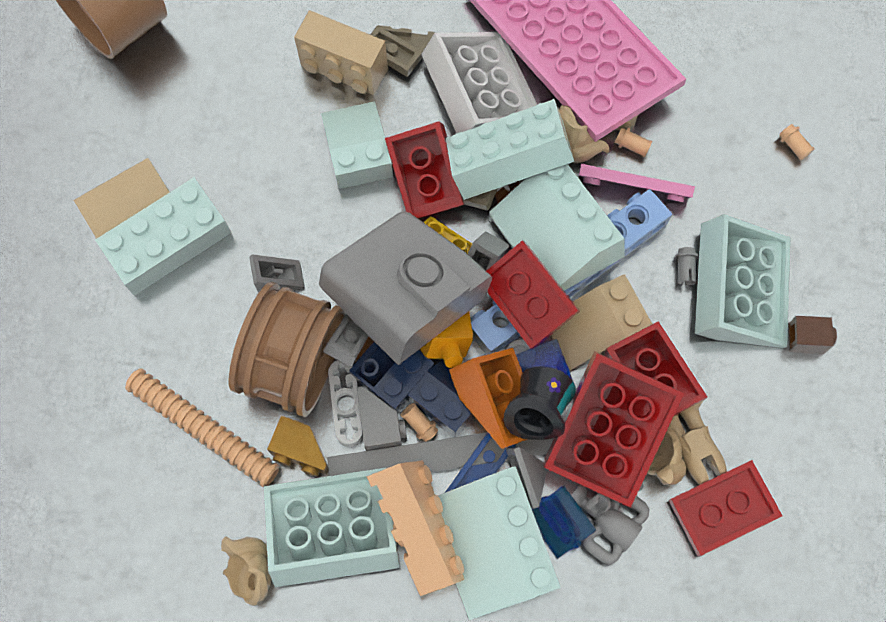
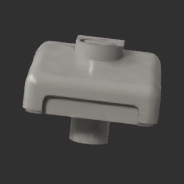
[319,211,492,365]

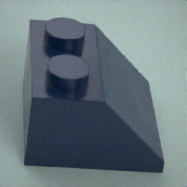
[408,359,474,438]

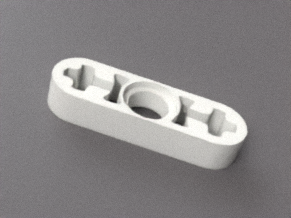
[328,360,363,447]

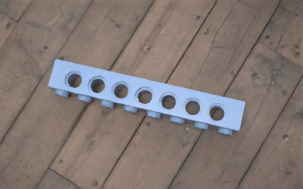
[470,189,672,355]

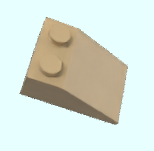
[551,274,652,372]

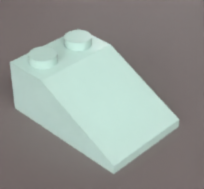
[321,101,393,189]

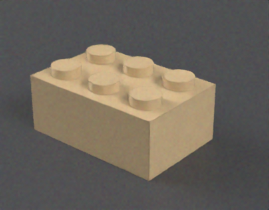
[294,10,388,95]

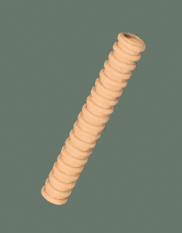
[125,368,279,487]

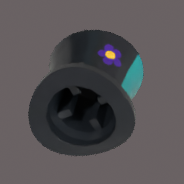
[504,366,576,440]

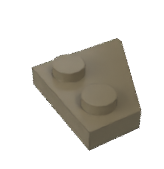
[370,25,435,77]

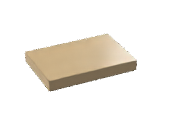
[74,158,170,239]

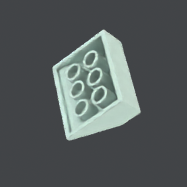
[489,164,625,291]
[695,214,791,348]
[438,466,561,620]
[264,468,400,587]

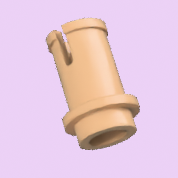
[779,124,815,161]
[614,127,652,157]
[400,403,438,442]

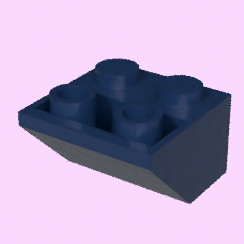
[349,341,434,415]

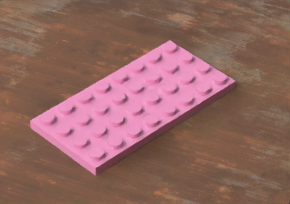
[470,0,686,142]

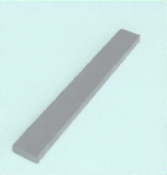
[327,432,554,476]

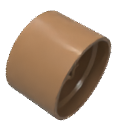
[56,0,167,59]

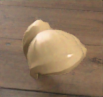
[559,106,609,163]
[647,427,686,486]
[221,536,271,606]

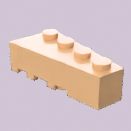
[366,460,464,596]

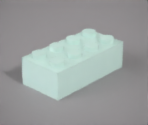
[446,99,574,200]
[95,177,231,296]

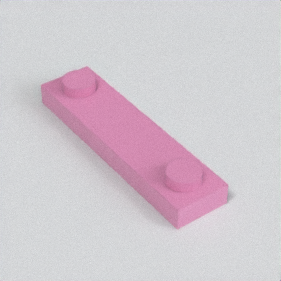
[578,164,695,203]

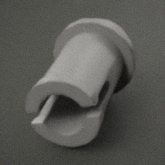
[675,247,699,285]

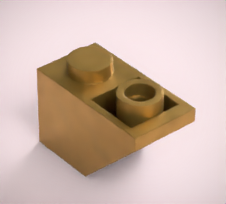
[267,415,329,477]

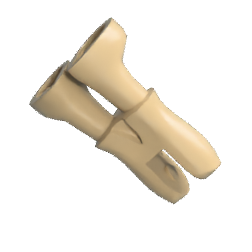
[669,400,727,485]

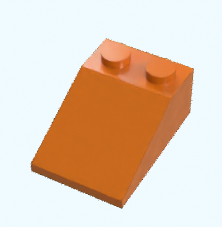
[449,348,527,449]

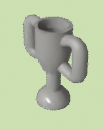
[564,484,650,565]

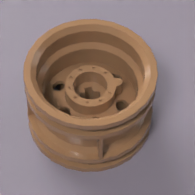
[229,282,346,417]

